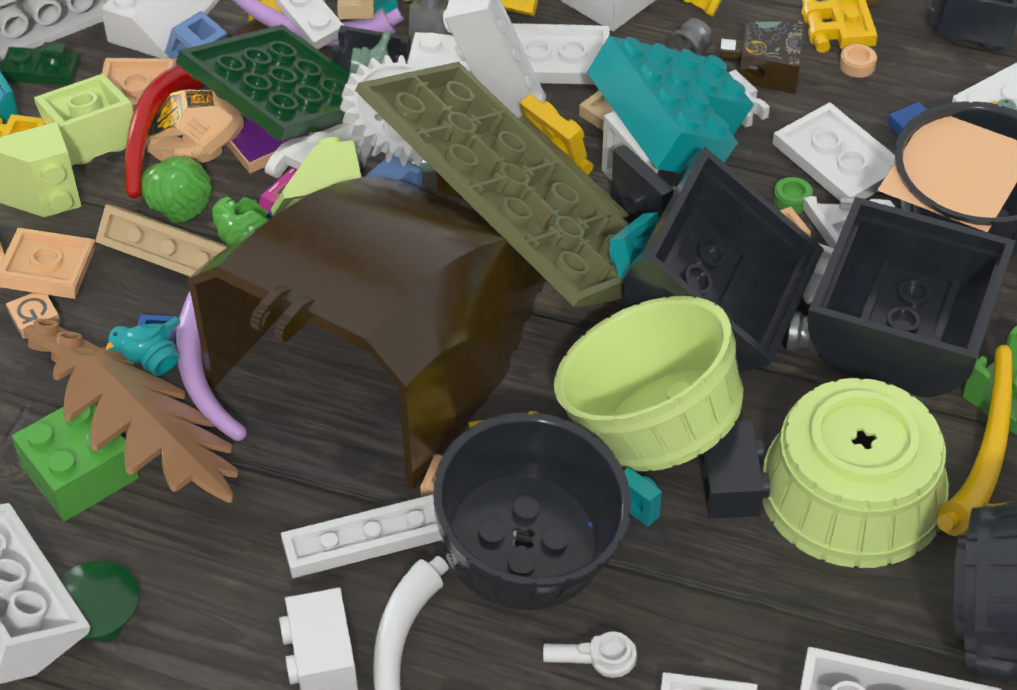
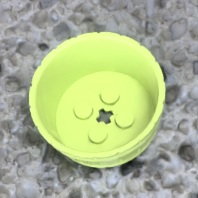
[554,296,743,471]
[761,378,949,568]

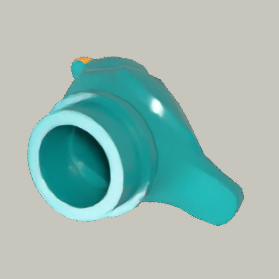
[106,316,180,376]

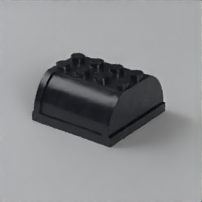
[624,147,824,372]
[807,197,1016,397]

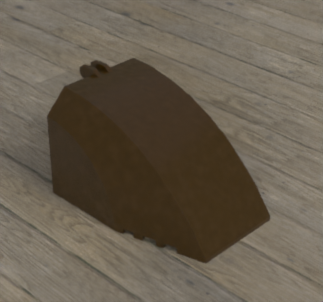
[188,177,546,490]

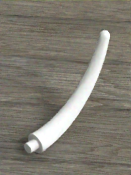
[373,556,449,690]

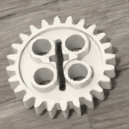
[340,55,433,166]

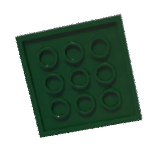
[176,24,350,141]

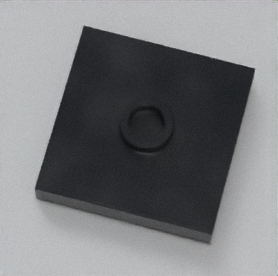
[611,145,674,223]

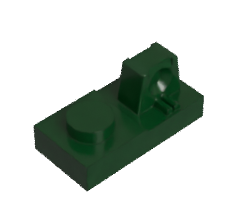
[0,42,81,86]

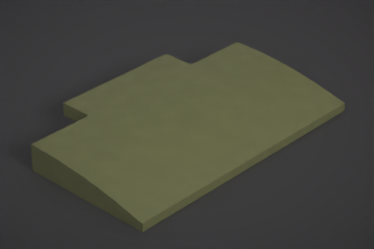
[355,61,629,307]

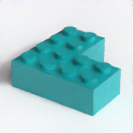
[587,36,754,173]

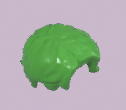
[141,156,212,223]
[212,196,269,246]

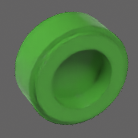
[773,177,813,214]

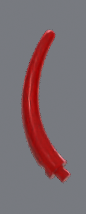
[125,65,203,199]

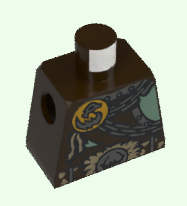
[720,21,804,94]

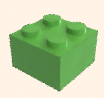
[11,404,139,522]

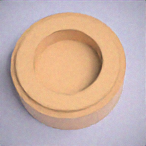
[839,44,877,78]

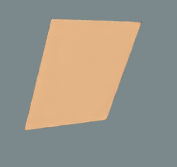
[877,116,1017,232]

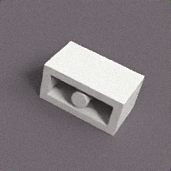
[279,588,358,690]

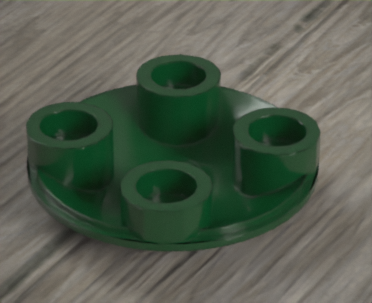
[59,561,139,642]

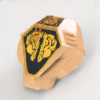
[146,89,244,163]

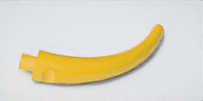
[936,345,1013,536]

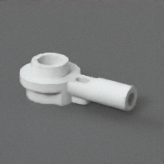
[543,632,637,678]

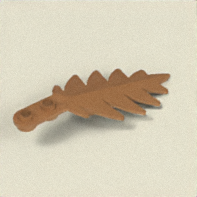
[24,319,238,503]

